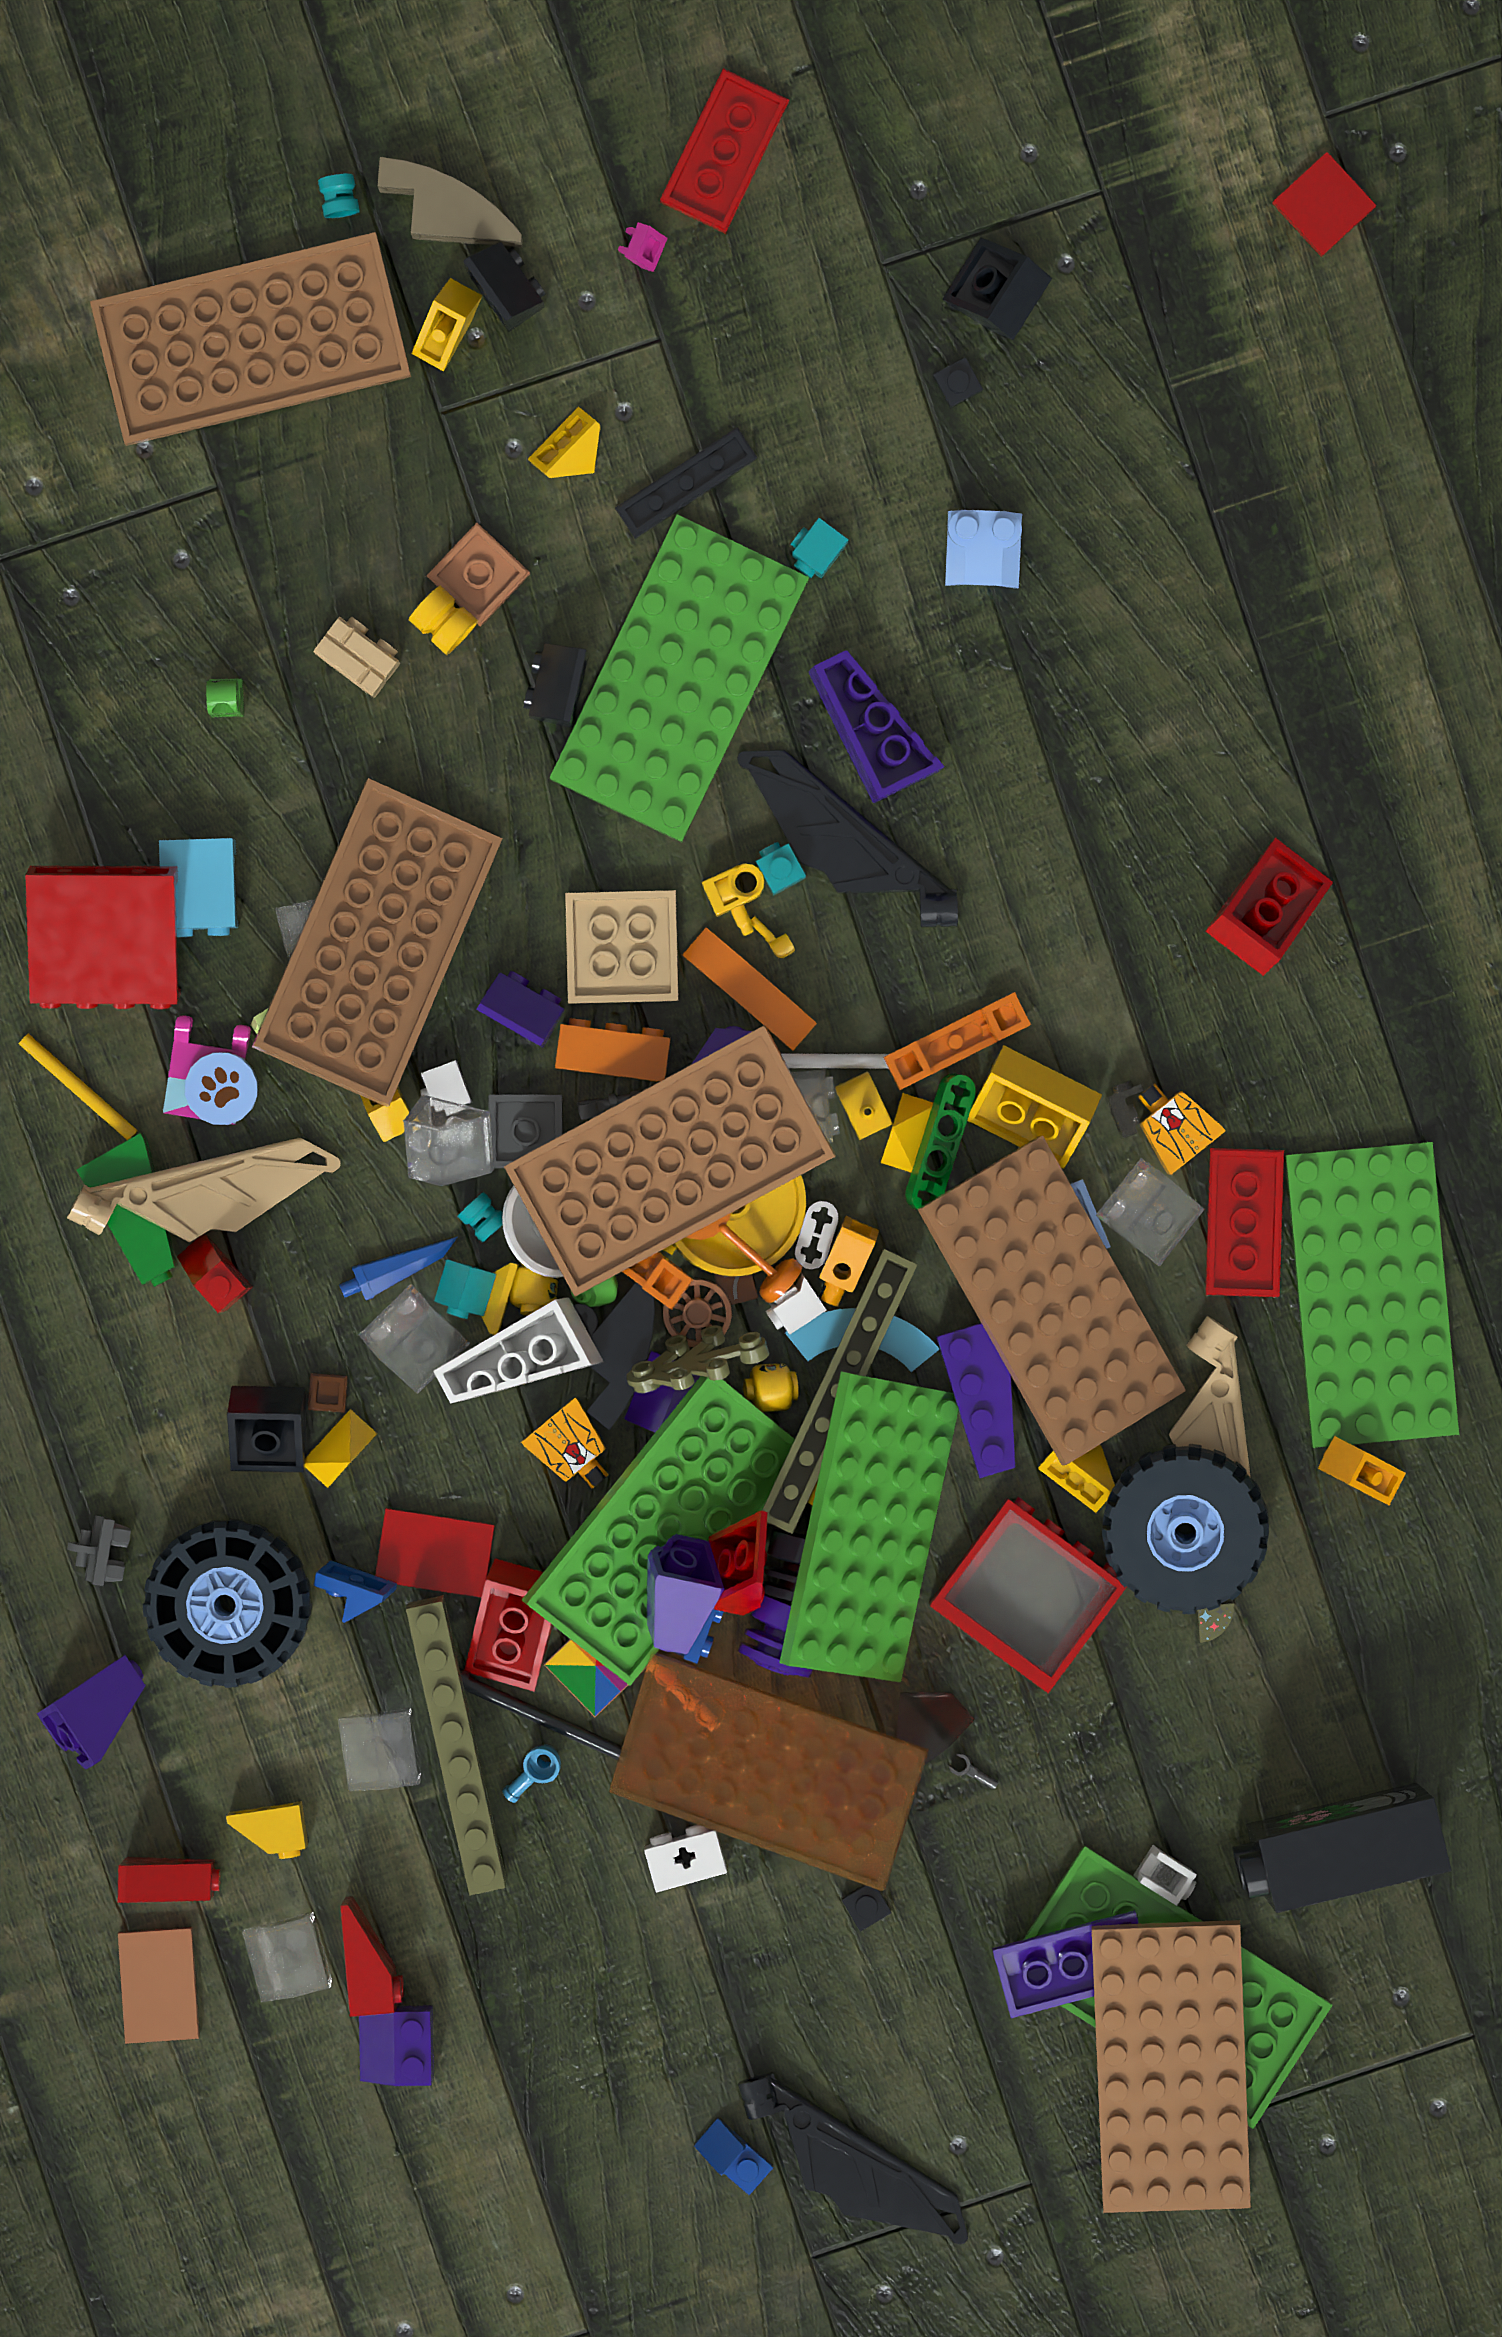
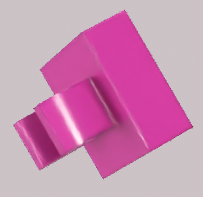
[618,222,668,272]

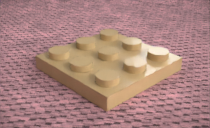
[565,890,678,1004]

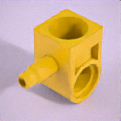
[702,863,764,936]
[835,1071,893,1140]

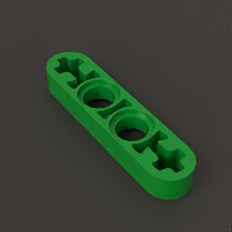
[905,1073,976,1211]

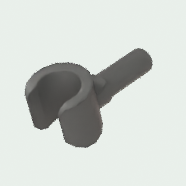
[949,1753,998,1790]

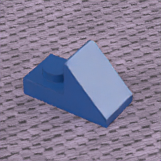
[313,1560,397,1623]
[694,2118,773,2195]

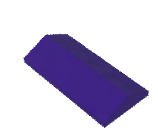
[992,1910,1139,2018]

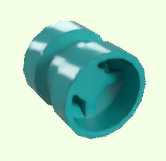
[318,173,360,218]
[457,1192,503,1243]

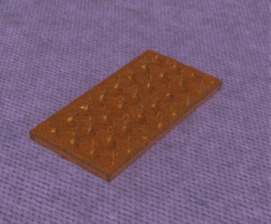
[609,1653,929,1891]

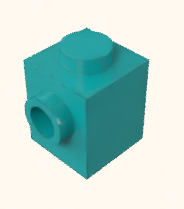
[791,518,848,579]
[756,842,806,896]
[434,1259,496,1319]

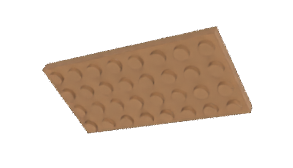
[90,232,411,446]
[252,778,502,1107]
[504,1025,836,1297]
[918,1136,1186,1465]
[1091,1920,1251,2213]

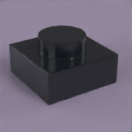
[933,357,983,409]
[841,1880,892,1932]

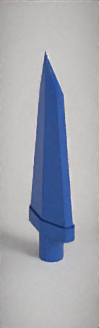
[339,1237,458,1301]

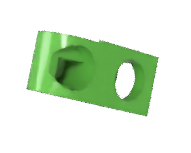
[206,679,244,717]

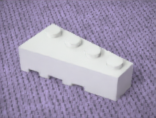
[433,1297,604,1403]

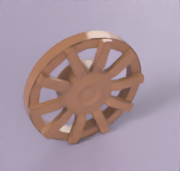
[663,1278,732,1347]

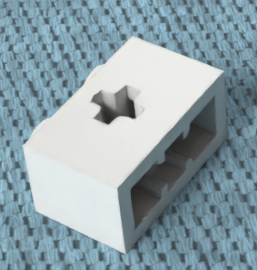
[644,1823,727,1893]

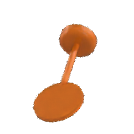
[687,1213,802,1303]

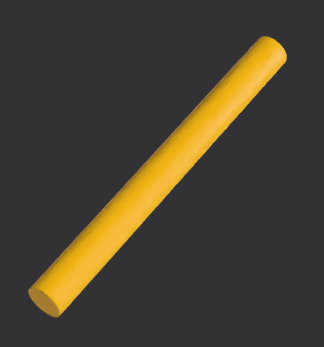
[19,1033,138,1140]

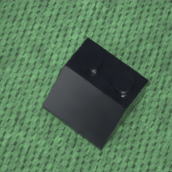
[942,237,1052,340]
[463,242,546,332]
[523,644,589,728]
[227,1386,307,1472]

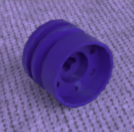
[738,1594,813,1678]

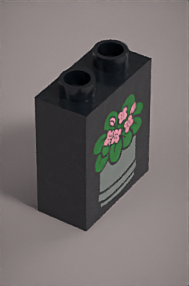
[1232,1783,1452,1913]

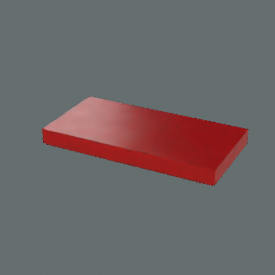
[660,68,789,234]
[1205,1148,1284,1297]

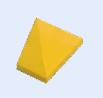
[528,406,600,478]
[880,1093,933,1172]
[481,1262,519,1335]
[305,1409,378,1488]
[1038,1445,1115,1513]

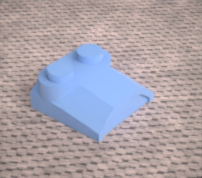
[945,510,1022,589]

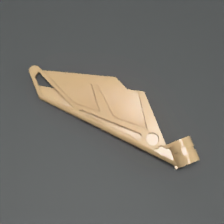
[67,1138,340,1242]
[1169,1316,1251,1478]

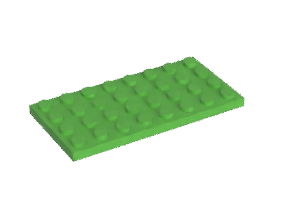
[550,514,809,843]
[1285,1142,1459,1448]
[779,1371,958,1682]
[522,1376,795,1686]
[1023,1845,1333,2129]

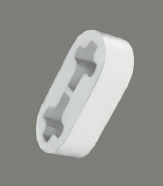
[795,1201,838,1269]

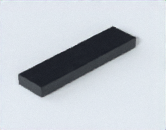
[615,427,758,540]

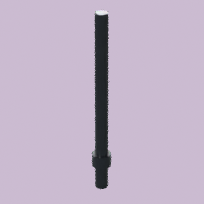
[460,1668,630,1763]

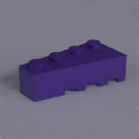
[808,650,945,803]
[936,1322,1015,1478]

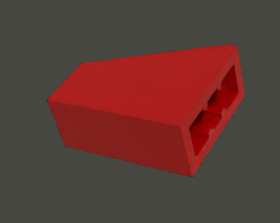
[177,1233,253,1313]
[117,1857,221,1903]

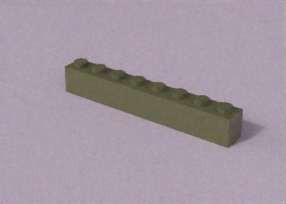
[762,1249,917,1534]
[406,1595,507,1896]

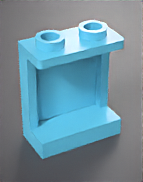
[159,838,238,937]

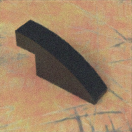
[587,1282,655,1430]

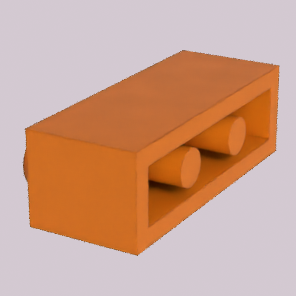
[555,1018,671,1082]

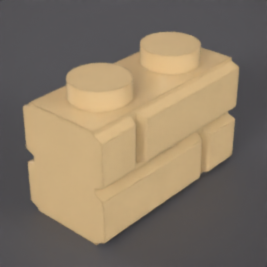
[313,617,400,698]

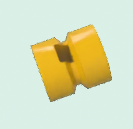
[408,585,478,655]

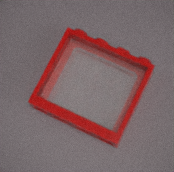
[929,1497,1127,1693]

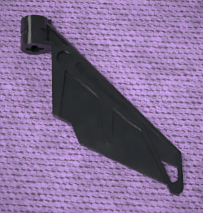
[737,750,958,927]
[738,2073,968,2244]

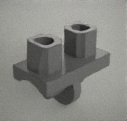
[67,1515,131,1586]

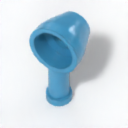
[502,1744,561,1803]

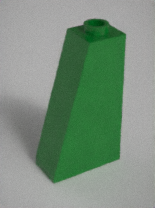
[77,1133,178,1287]

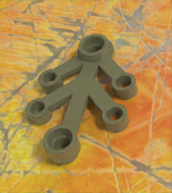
[626,1325,769,1393]

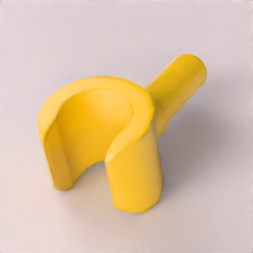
[751,916,795,958]

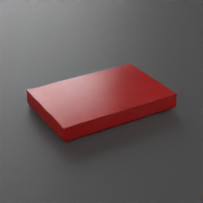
[375,1508,495,1597]

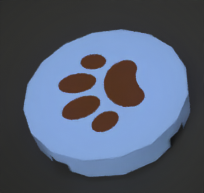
[185,1052,258,1125]

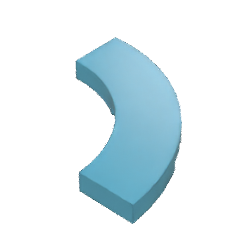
[785,1308,939,1372]

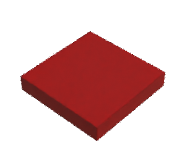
[1272,152,1377,257]

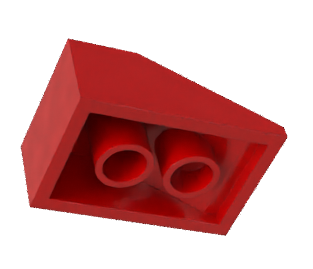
[1205,838,1333,976]
[709,1510,768,1615]
[464,1558,553,1692]
[340,1896,405,2017]

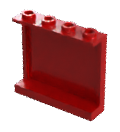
[25,865,181,1009]

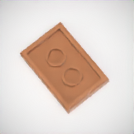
[118,1927,200,2044]

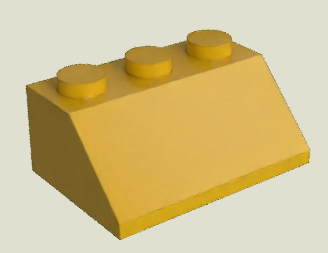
[967,1045,1102,1169]

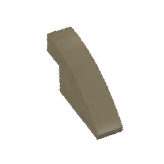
[378,157,523,248]

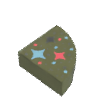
[1197,1603,1234,1643]

